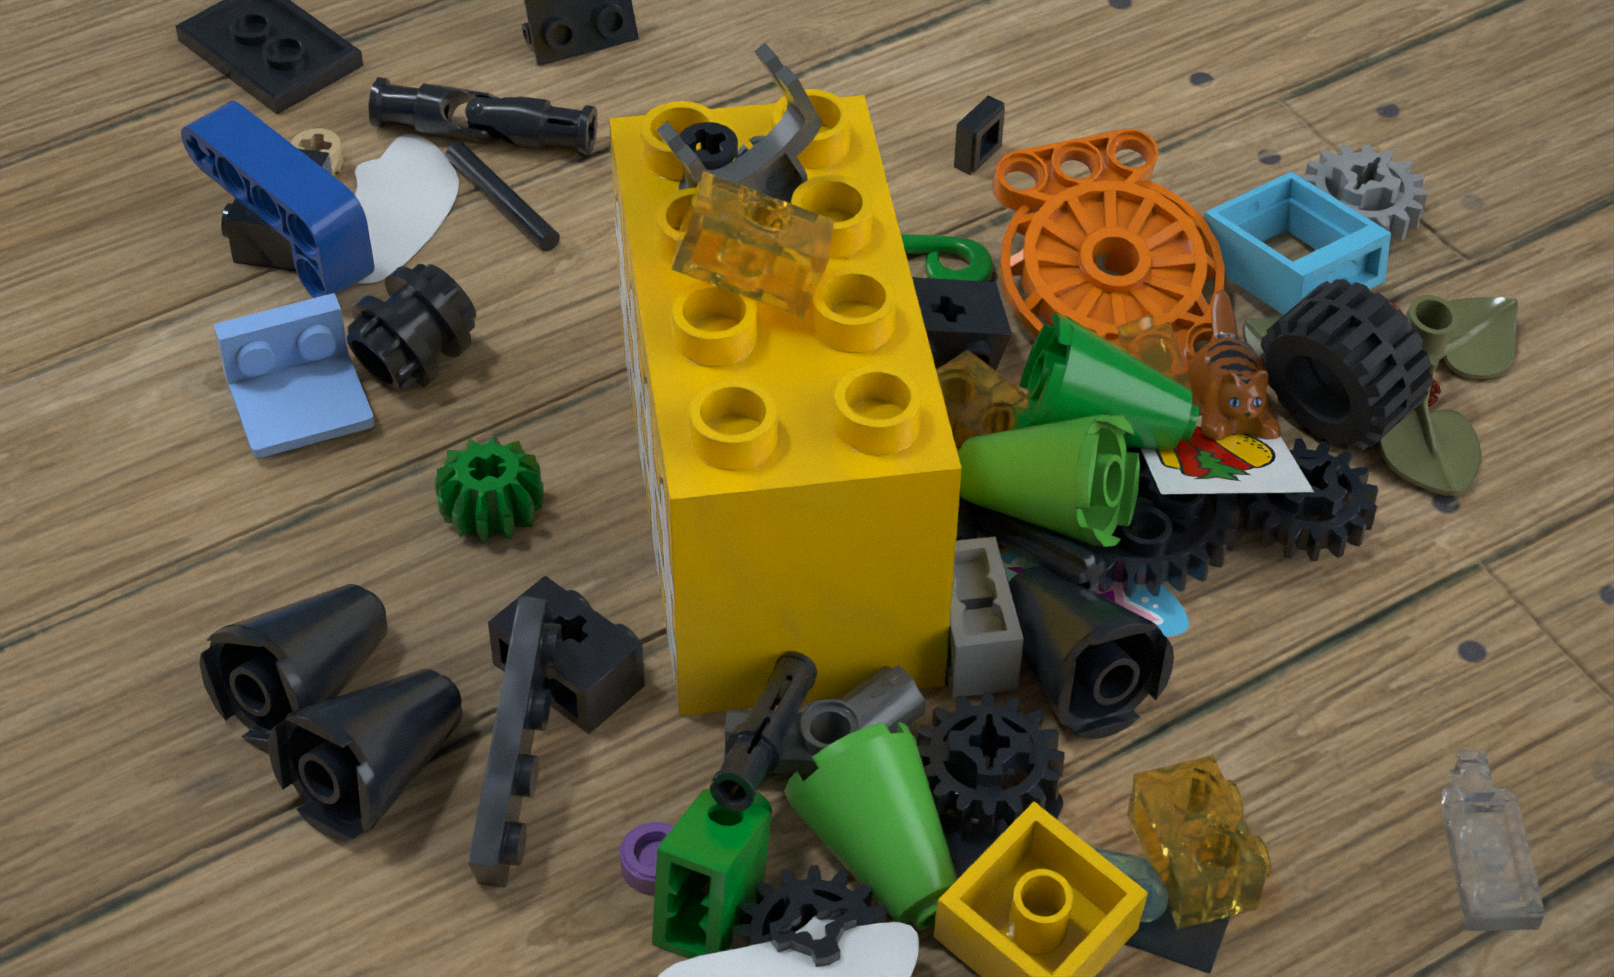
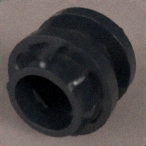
[347,264,476,391]

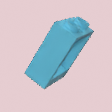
[1204,171,1391,315]

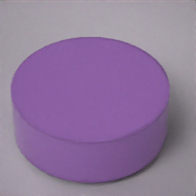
[620,822,674,895]

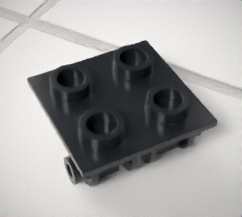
[522,0,639,66]

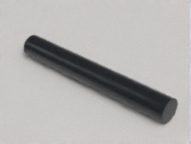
[446,141,560,251]

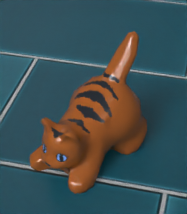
[1181,290,1281,439]

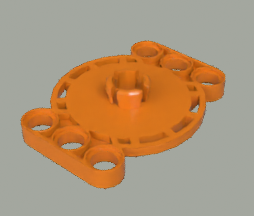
[992,129,1225,384]

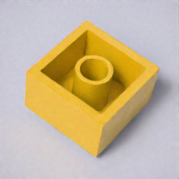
[933,802,1148,977]

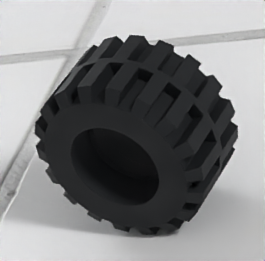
[1260,279,1433,451]

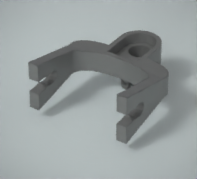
[656,43,821,210]

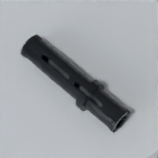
[710,651,818,811]

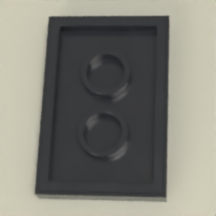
[175,0,363,115]

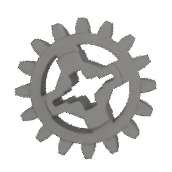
[1302,144,1428,241]

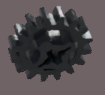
[1236,438,1378,561]
[917,692,1065,834]
[733,865,888,967]

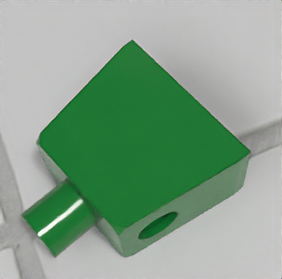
[652,789,772,959]

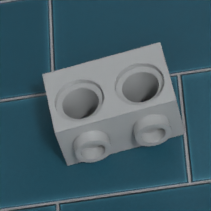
[946,536,1023,698]

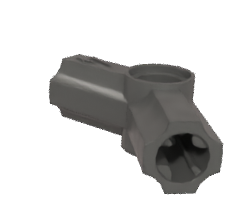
[724,665,926,780]

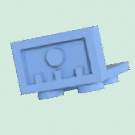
[213,293,374,458]

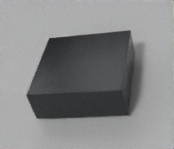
[954,95,1005,175]

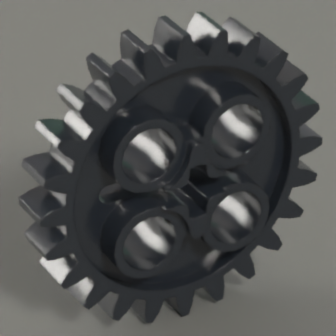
[1055,447,1240,597]

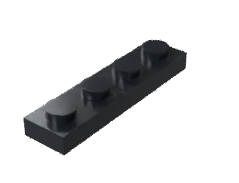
[468,596,563,888]

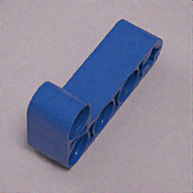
[181,101,374,298]

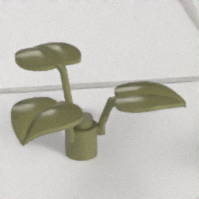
[1243,295,1518,496]

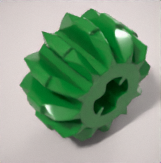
[434,434,544,544]

